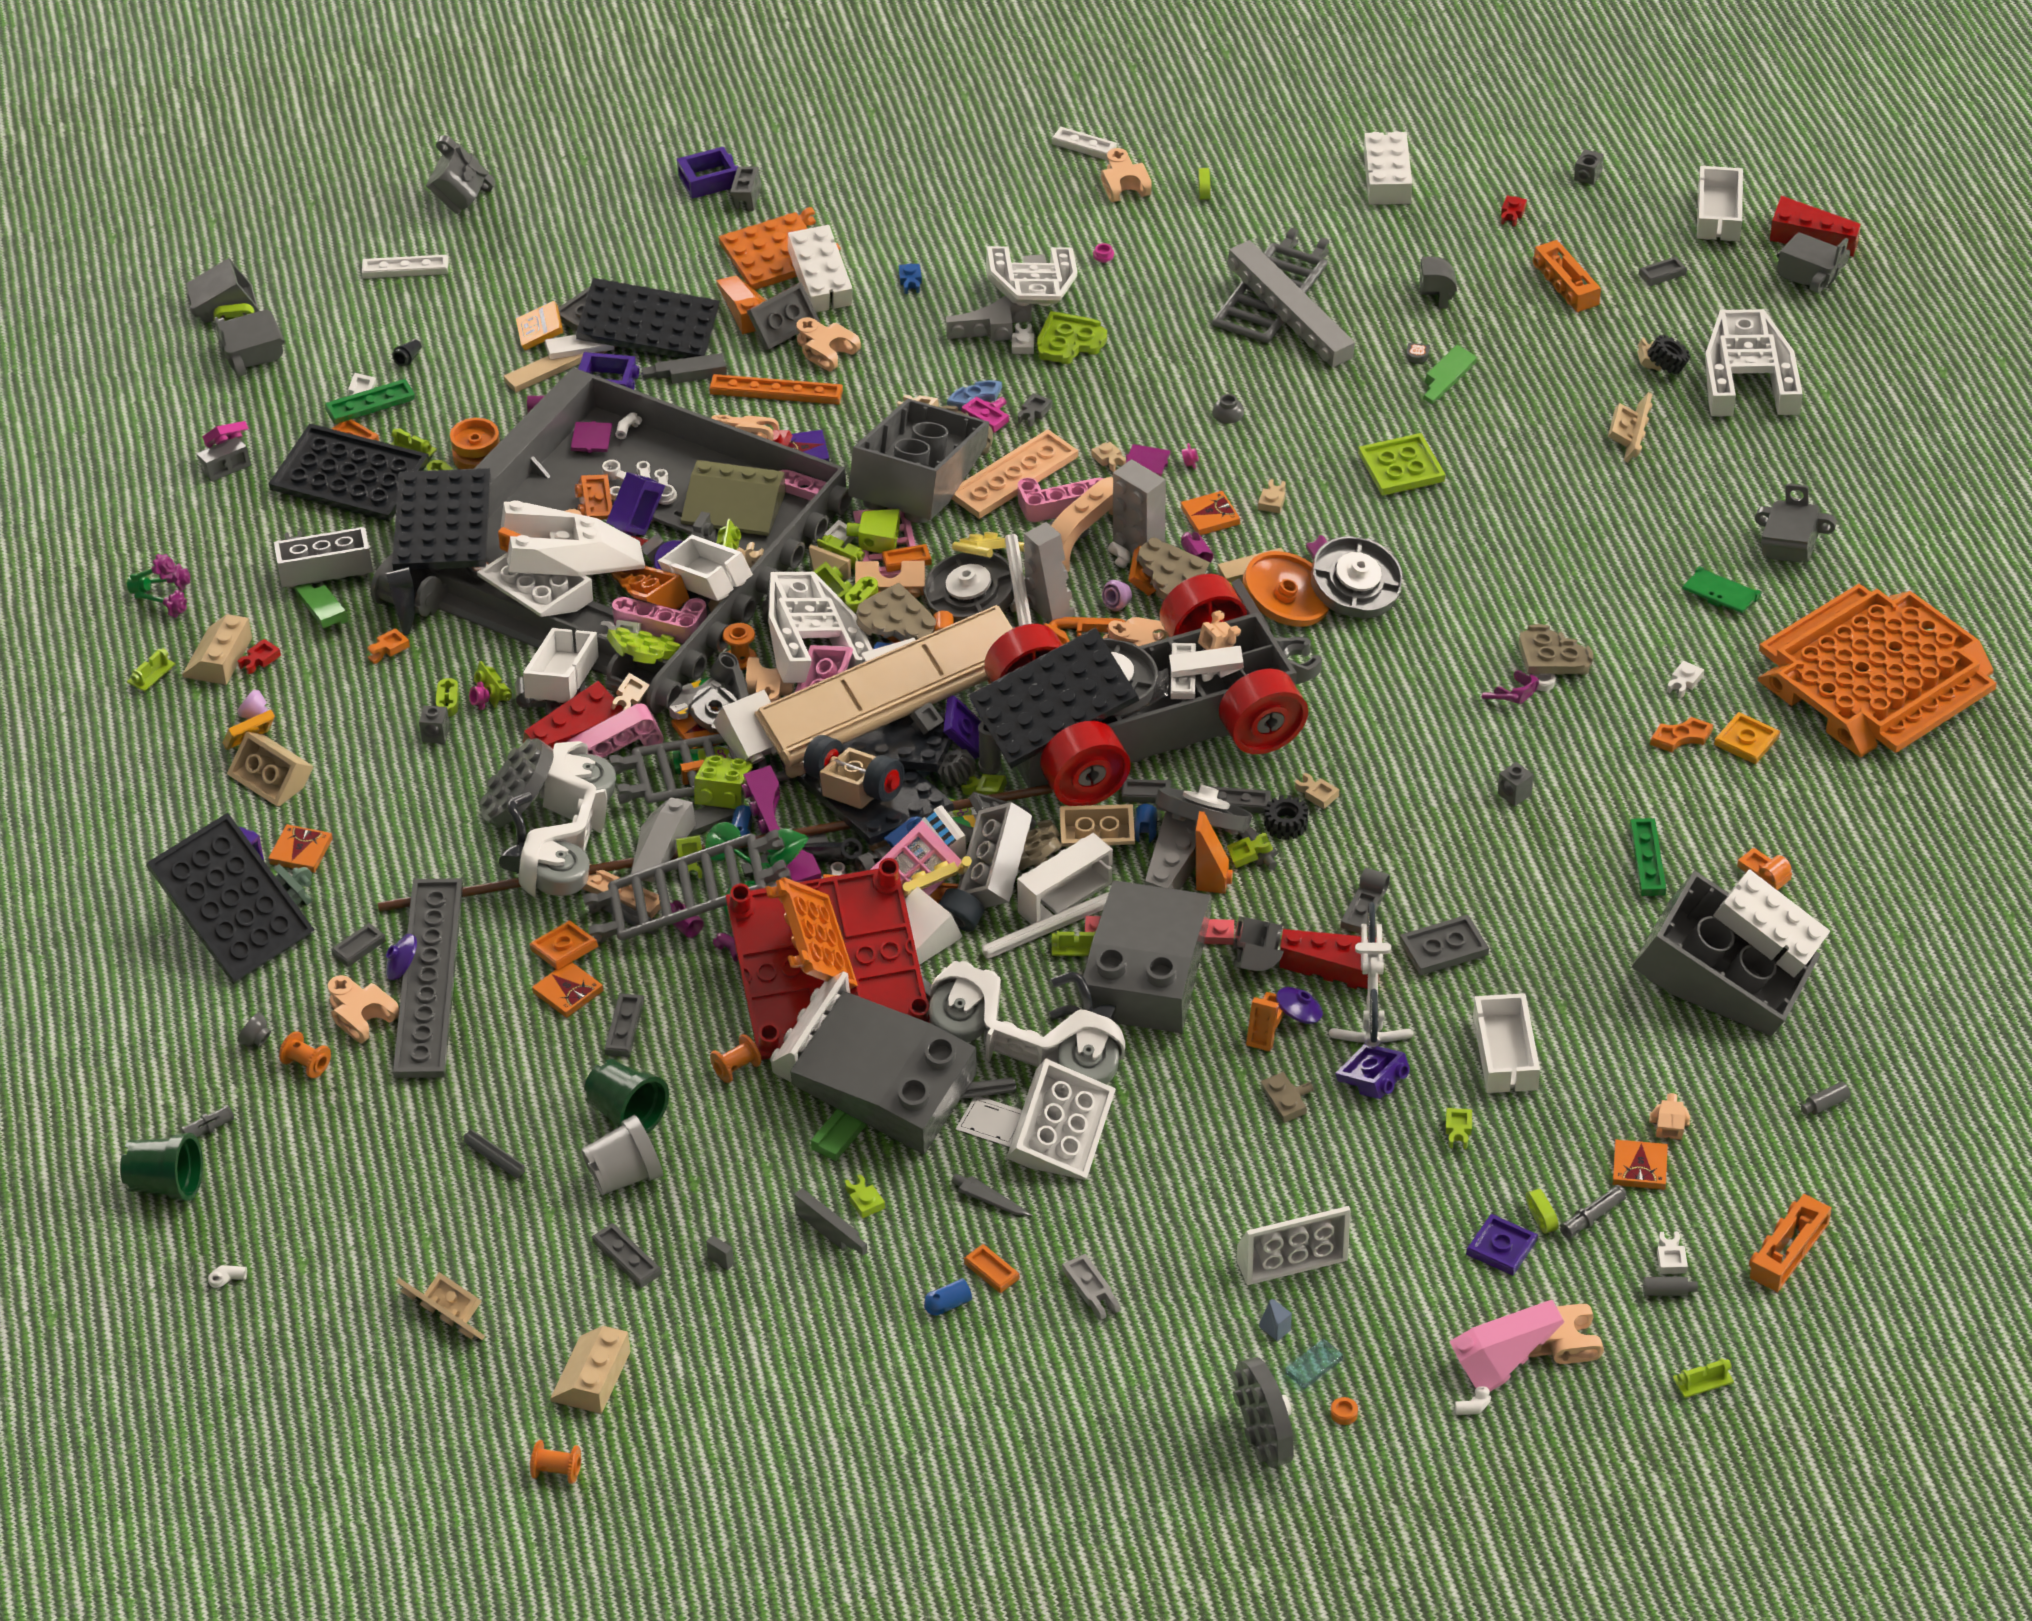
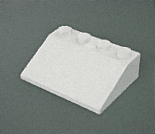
[477,552,593,617]
[770,971,850,1082]
[1006,1059,1116,1180]
[1237,1206,1350,1285]

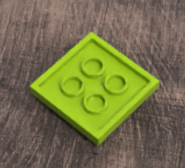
[1358,433,1446,496]

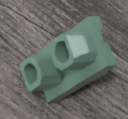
[274,864,313,905]

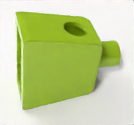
[846,509,900,553]

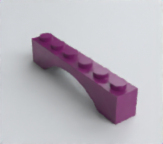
[741,765,822,882]

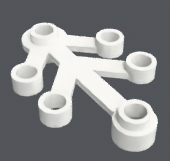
[602,460,677,505]

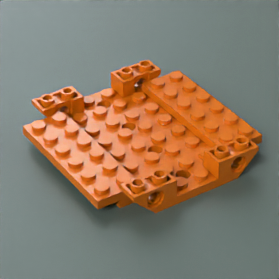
[1758,583,1997,758]

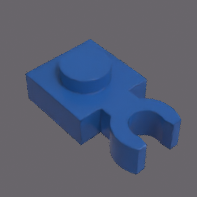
[898,263,922,294]

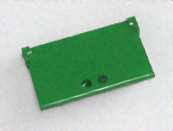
[1682,566,1762,614]

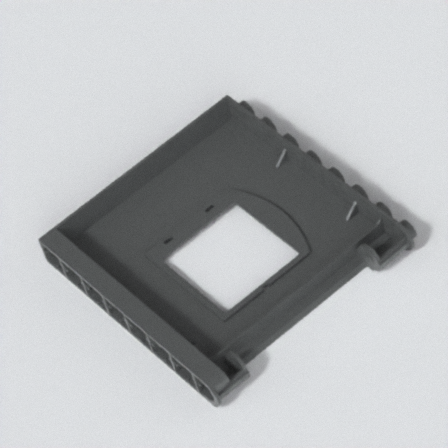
[371,368,852,714]

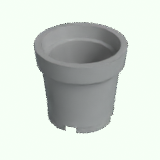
[581,1115,663,1195]

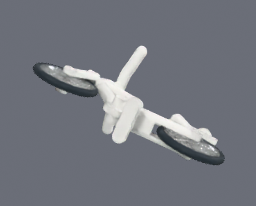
[1329,902,1414,1047]

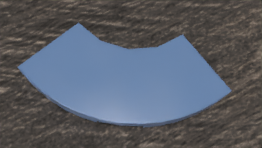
[947,380,1002,410]

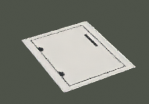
[956,1097,1022,1147]

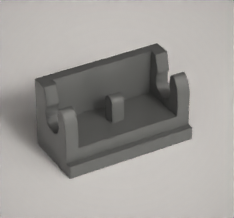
[730,167,762,211]
[196,437,251,482]

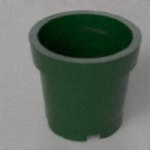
[584,1059,669,1134]
[120,1133,203,1201]

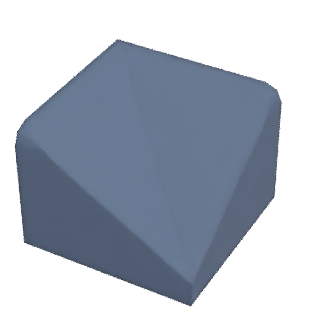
[1259,1299,1292,1341]

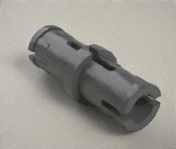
[181,1105,234,1137]

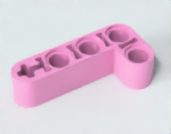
[1018,478,1104,522]
[612,597,707,644]
[567,704,664,758]

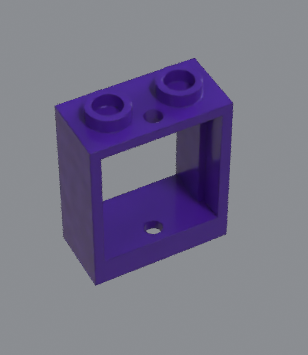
[677,146,739,199]
[578,352,640,390]
[606,472,666,536]

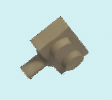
[1261,1072,1314,1123]

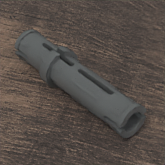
[1560,1185,1627,1239]

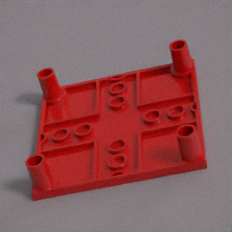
[726,858,930,1060]

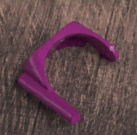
[1482,670,1539,705]

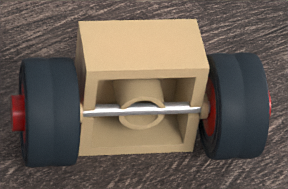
[803,735,904,809]

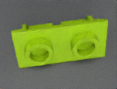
[391,428,437,457]
[716,519,741,550]
[817,534,865,570]
[127,648,176,692]
[474,661,512,708]
[1052,931,1096,956]
[1673,1358,1734,1398]

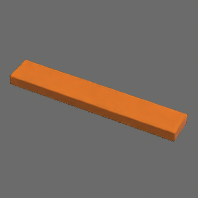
[709,374,843,405]

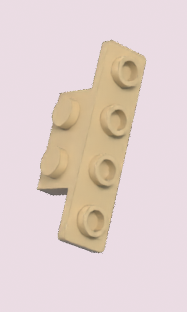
[1608,392,1653,463]
[396,1272,485,1340]

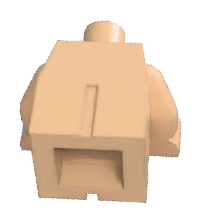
[1198,610,1241,650]
[1649,1093,1690,1140]

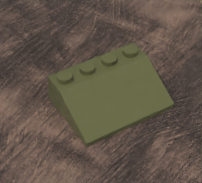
[681,460,786,536]

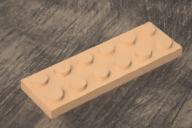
[951,429,1078,519]

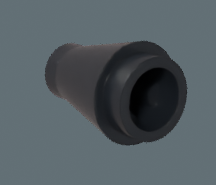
[392,339,422,366]

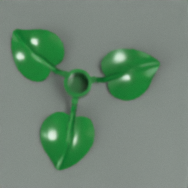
[705,822,809,920]

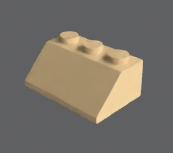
[182,614,252,685]
[227,732,314,806]
[1060,804,1135,846]
[550,1326,631,1414]

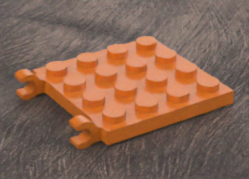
[718,207,841,290]
[765,877,858,989]

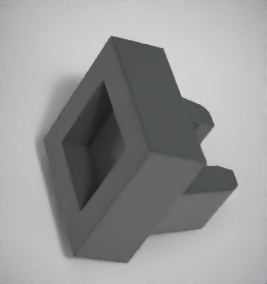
[910,702,944,735]

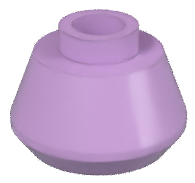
[1102,580,1132,611]
[237,690,268,719]

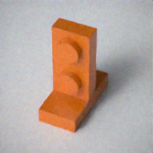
[1246,992,1285,1051]

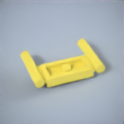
[952,532,1024,558]
[902,856,972,898]

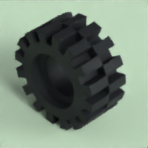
[1647,335,1691,374]
[1264,795,1308,840]

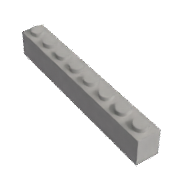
[1227,240,1355,368]

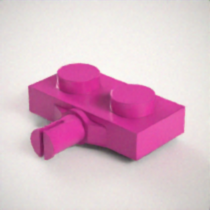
[961,396,1009,433]
[202,421,249,448]

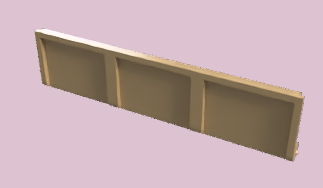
[754,605,1013,768]

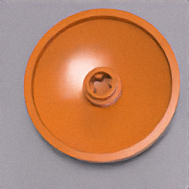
[1243,551,1330,627]

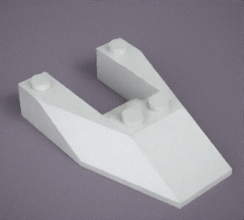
[986,246,1077,306]
[1705,309,1803,416]
[501,501,645,576]
[768,572,873,683]

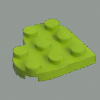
[1037,311,1107,364]
[607,628,681,664]

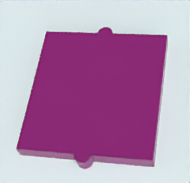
[571,421,612,453]
[1126,444,1170,477]

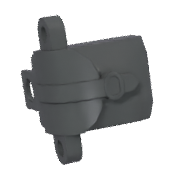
[426,135,495,214]
[1776,232,1850,293]
[214,309,285,377]
[1755,484,1837,563]

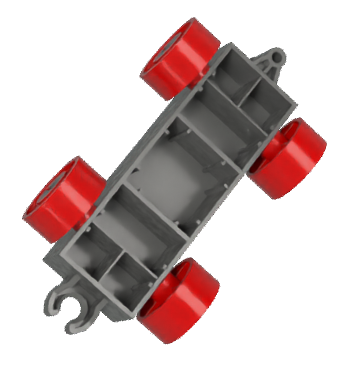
[978,574,1322,806]

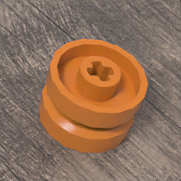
[450,418,500,469]

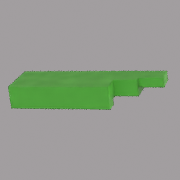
[1423,345,1477,404]
[293,583,348,628]
[811,1109,867,1161]

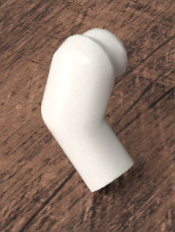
[615,413,642,439]
[1108,542,1131,568]
[208,1265,247,1288]
[1455,1387,1491,1415]

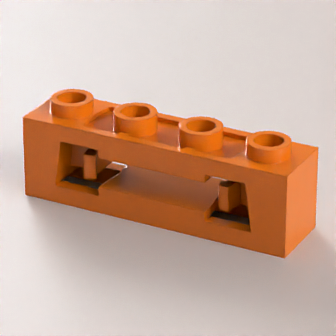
[1533,240,1601,312]
[1749,1194,1832,1292]

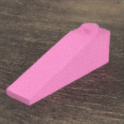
[795,645,853,692]
[1449,1300,1564,1391]

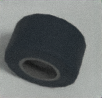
[939,888,985,932]

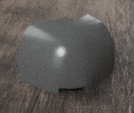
[1419,256,1457,309]
[1232,916,1284,971]

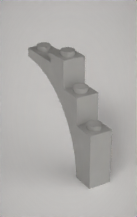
[946,254,1046,341]

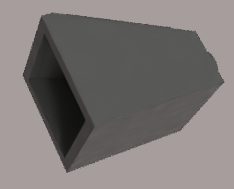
[186,258,259,323]

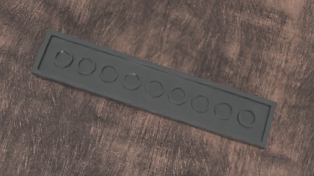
[393,878,463,1078]

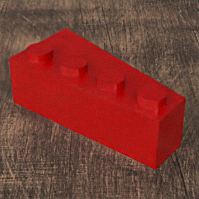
[1770,195,1861,257]
[523,681,624,749]
[1280,929,1383,989]

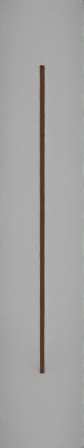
[378,784,1053,912]

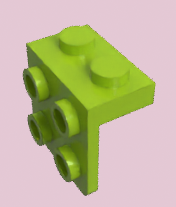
[694,755,752,809]

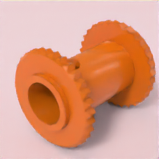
[722,623,757,670]
[279,1031,331,1078]
[710,1034,761,1083]
[530,1440,581,1484]

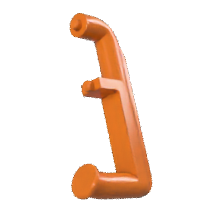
[1049,617,1126,637]

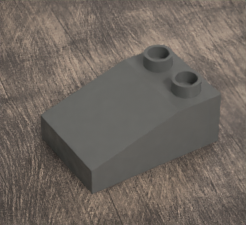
[848,398,989,523]
[1631,870,1821,1036]
[1083,880,1211,1034]
[790,991,977,1155]

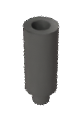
[1801,1081,1851,1115]
[1643,1277,1698,1296]

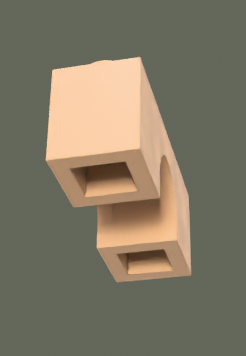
[855,561,925,598]

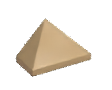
[809,545,851,580]

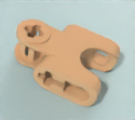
[1101,148,1152,202]
[796,317,861,371]
[712,415,779,441]
[1103,617,1168,646]
[745,657,794,703]
[328,975,399,1043]
[1528,1304,1604,1364]

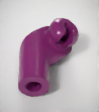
[713,933,738,962]

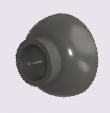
[1212,394,1244,423]
[237,1012,271,1047]

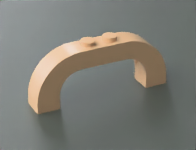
[1051,477,1113,572]

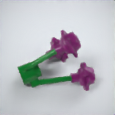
[127,554,190,618]

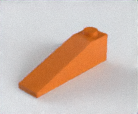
[716,275,766,335]
[611,566,690,610]
[1196,811,1233,894]

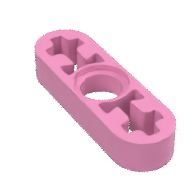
[780,470,827,500]

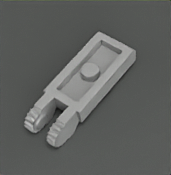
[1062,1254,1121,1320]

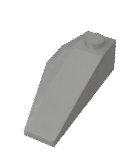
[631,798,696,882]

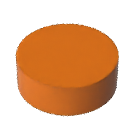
[1330,1397,1358,1425]

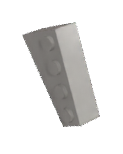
[1023,522,1076,623]
[1145,812,1196,890]

